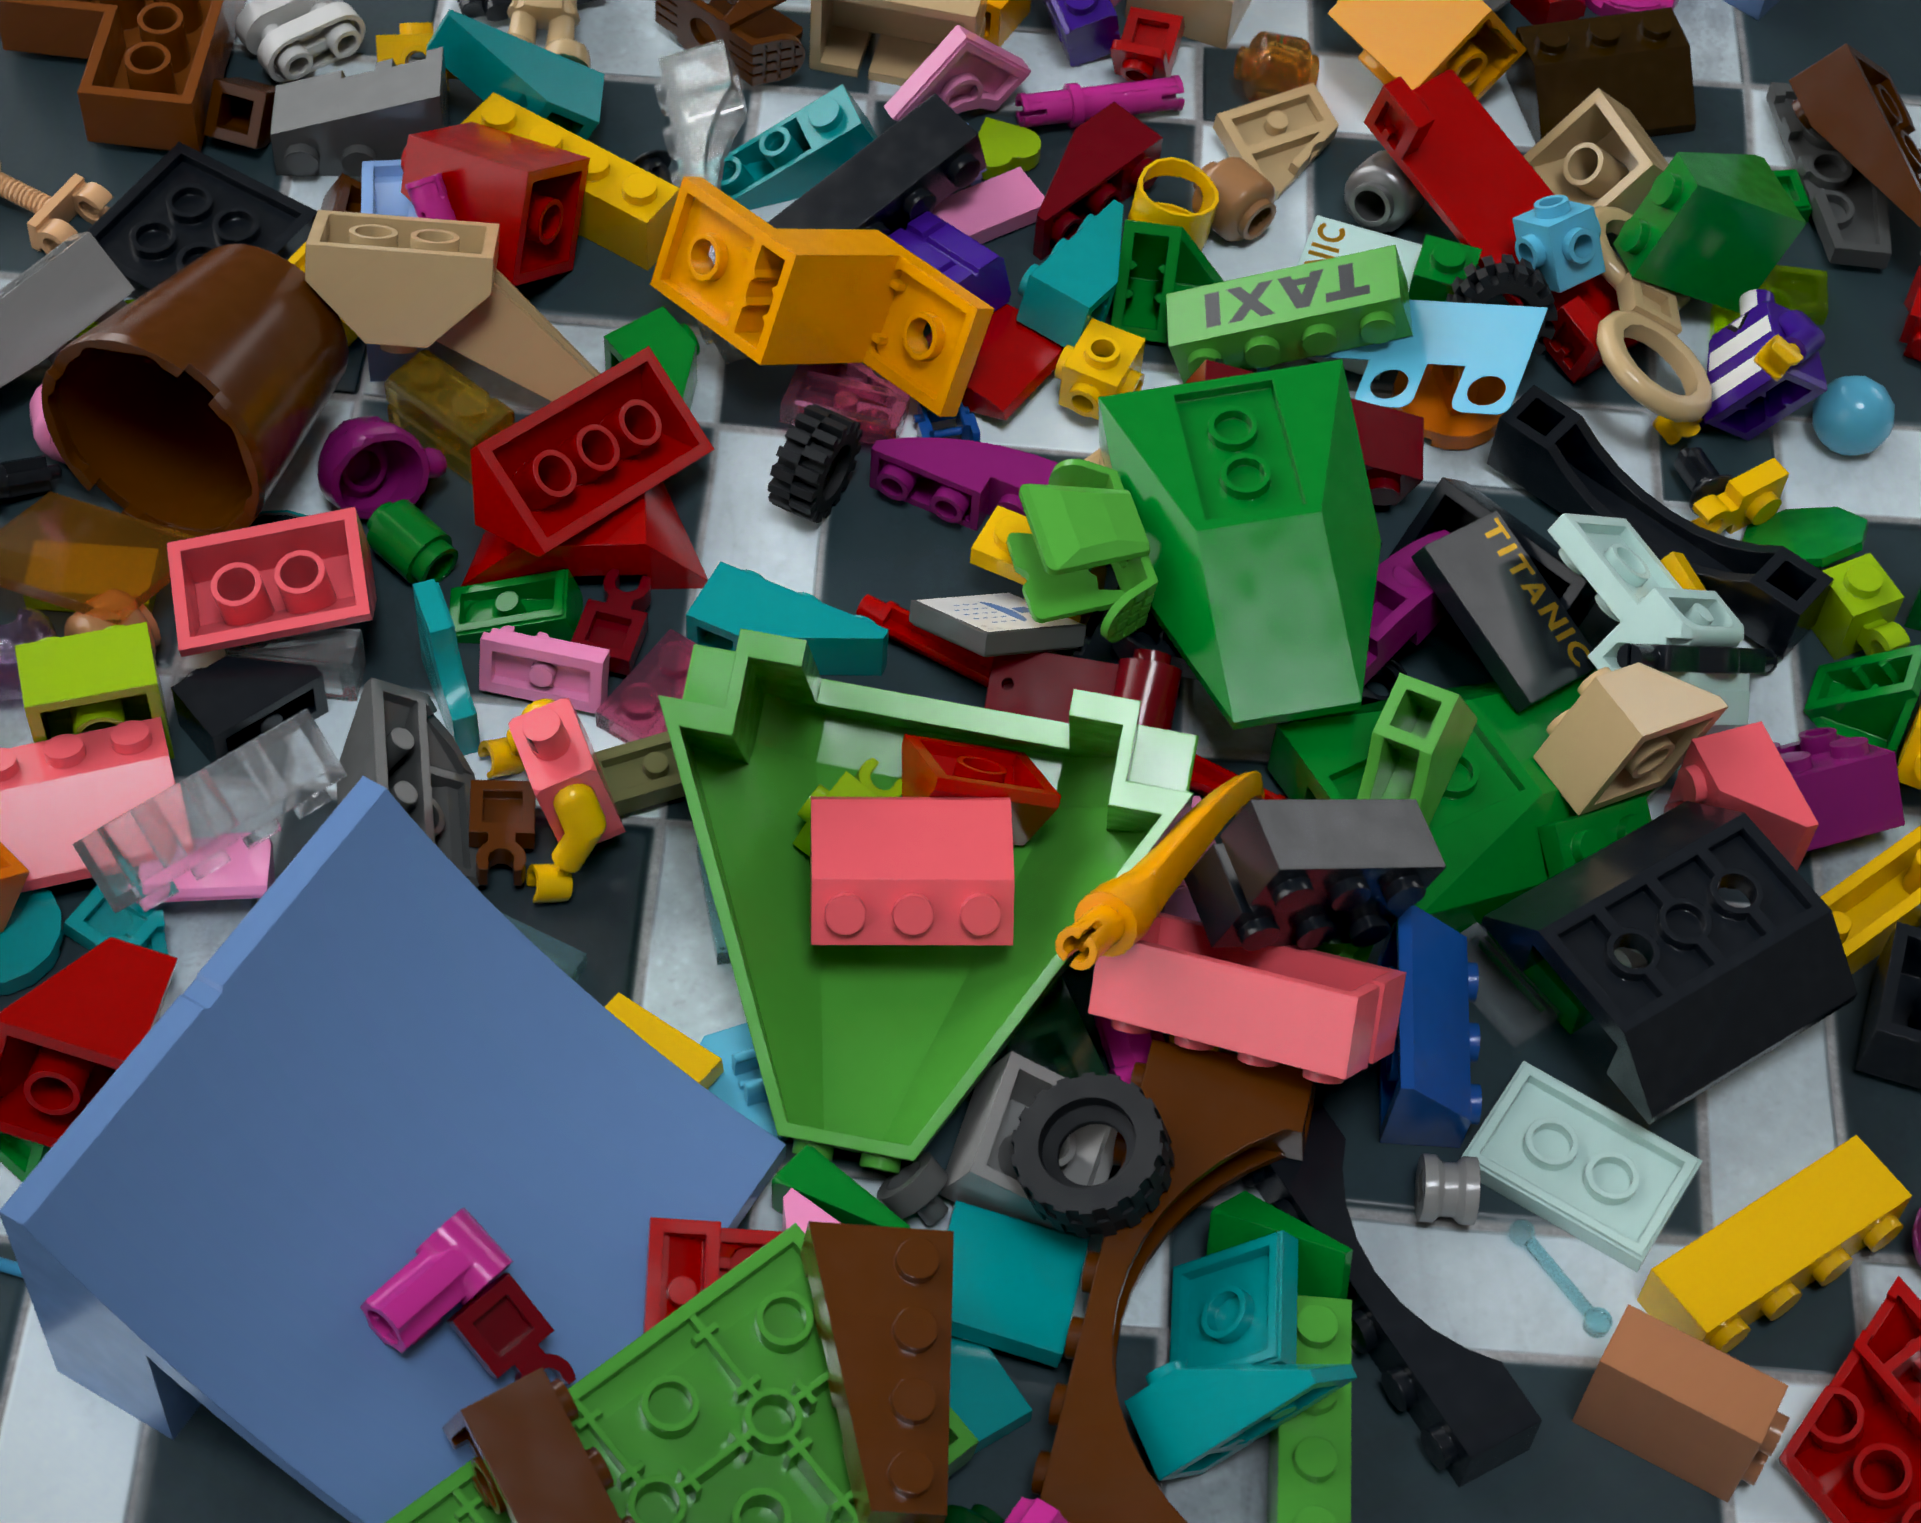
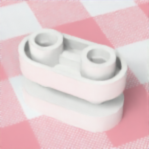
[235,0,366,83]

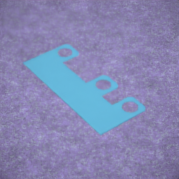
[1257,300,1548,415]

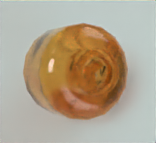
[1234,31,1319,102]

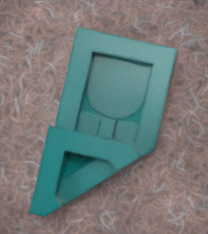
[63,875,173,984]

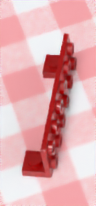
[1364,69,1640,384]

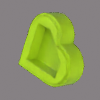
[978,117,1041,180]

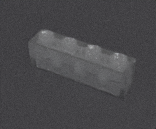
[72,708,348,913]

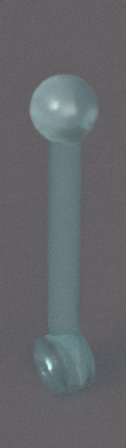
[1509,1219,1613,1338]

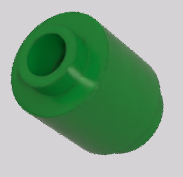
[366,499,458,584]

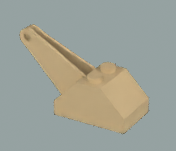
[305,210,601,402]

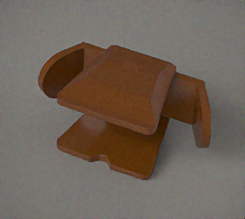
[655,0,805,86]

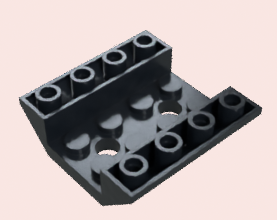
[1481,801,1857,1125]

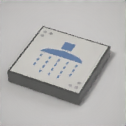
[909,592,1086,657]

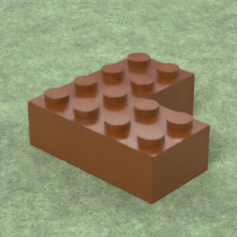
[0,0,247,152]

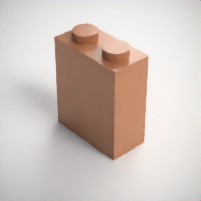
[1572,1304,1790,1503]

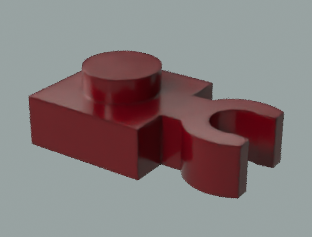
[571,568,651,676]
[447,1273,576,1385]

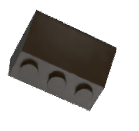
[1505,7,1696,144]

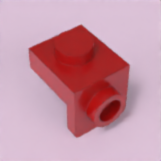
[1110,6,1185,82]

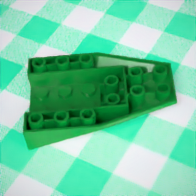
[1098,359,1381,730]
[1267,669,1683,933]

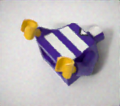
[1653,289,1827,445]

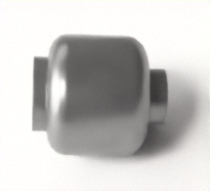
[1344,150,1425,233]

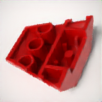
[461,482,708,590]
[1779,1275,1921,1523]

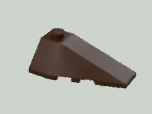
[1789,43,1921,228]

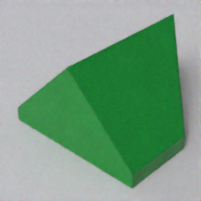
[1111,219,1224,343]
[1803,644,1921,754]

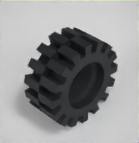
[1446,254,1558,363]
[768,403,863,523]

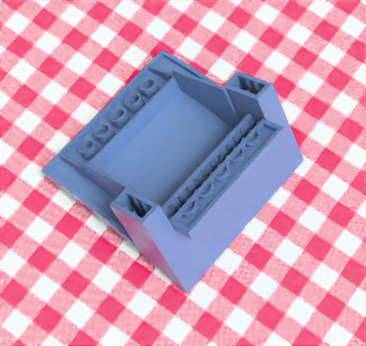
[0,776,786,1523]

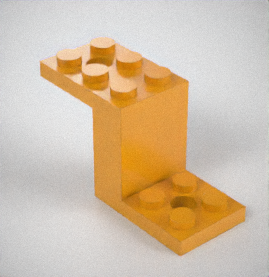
[650,176,995,417]

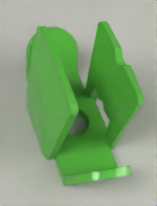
[1006,459,1158,643]

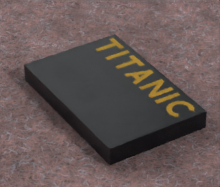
[1411,511,1596,713]

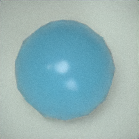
[1812,375,1895,456]

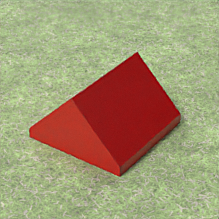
[902,734,1061,846]

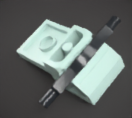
[1547,513,1778,736]

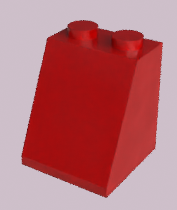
[401,122,590,286]
[0,937,178,1148]

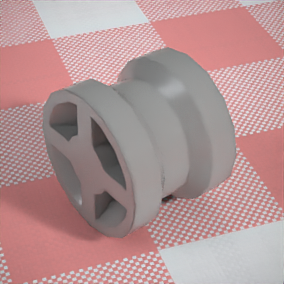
[1415,1153,1481,1226]

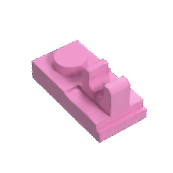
[479,625,610,715]

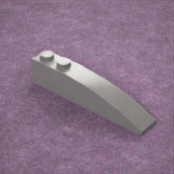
[0,232,135,388]

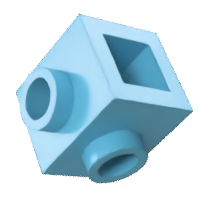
[1512,195,1606,293]

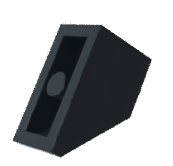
[171,656,329,775]

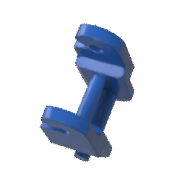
[913,401,980,442]

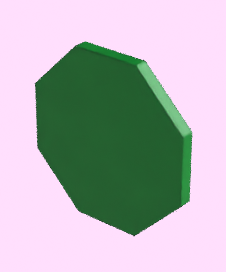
[1742,507,1869,567]

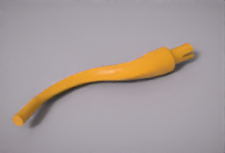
[1055,770,1265,971]

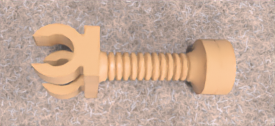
[0,162,113,254]

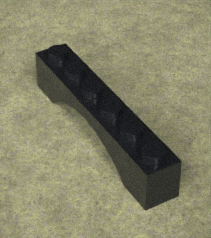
[1487,385,1834,659]
[1240,1097,1542,1487]

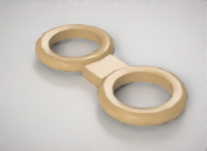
[1594,206,1712,422]

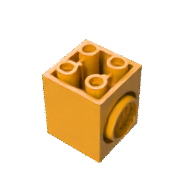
[1327,0,1527,100]

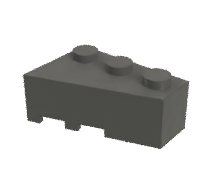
[270,47,451,177]

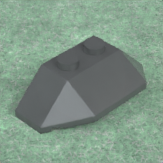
[336,677,480,888]

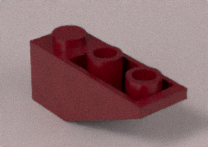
[1033,102,1163,260]

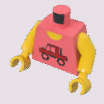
[478,698,626,903]

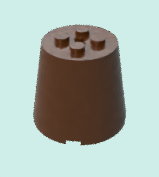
[41,244,349,542]

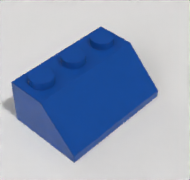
[1378,905,1482,1148]

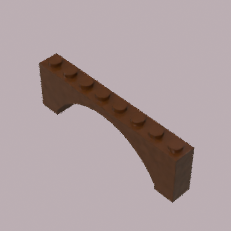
[1032,1039,1316,1523]

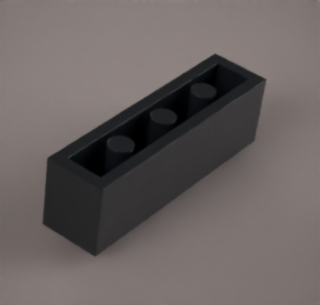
[767,94,987,236]

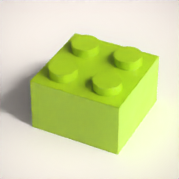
[15,622,175,759]

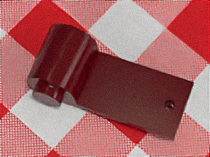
[984,649,1182,730]

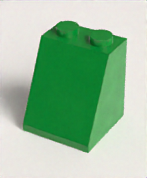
[1613,152,1807,313]

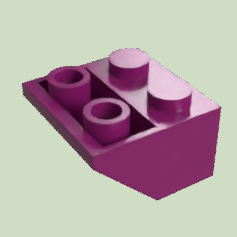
[1773,727,1905,851]

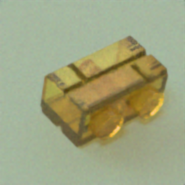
[384,349,515,484]

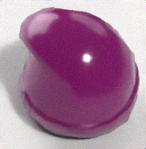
[317,416,447,519]

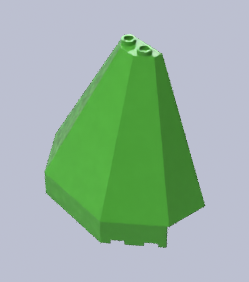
[658,628,1199,1174]

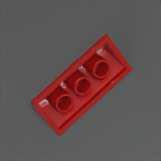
[470,346,715,557]

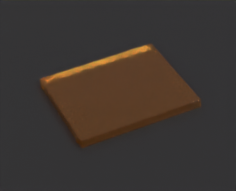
[0,491,196,625]

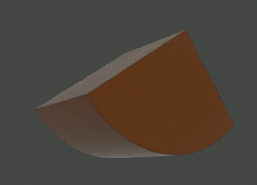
[203,77,275,149]

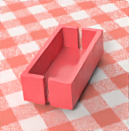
[1088,912,1406,1084]

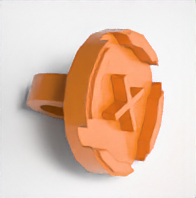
[1391,364,1506,450]

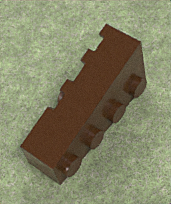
[801,1221,954,1523]

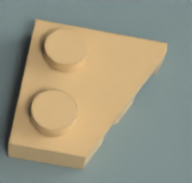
[1213,83,1339,201]

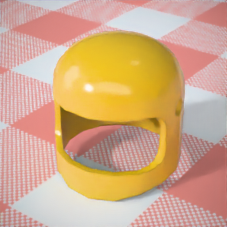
[1128,157,1219,251]

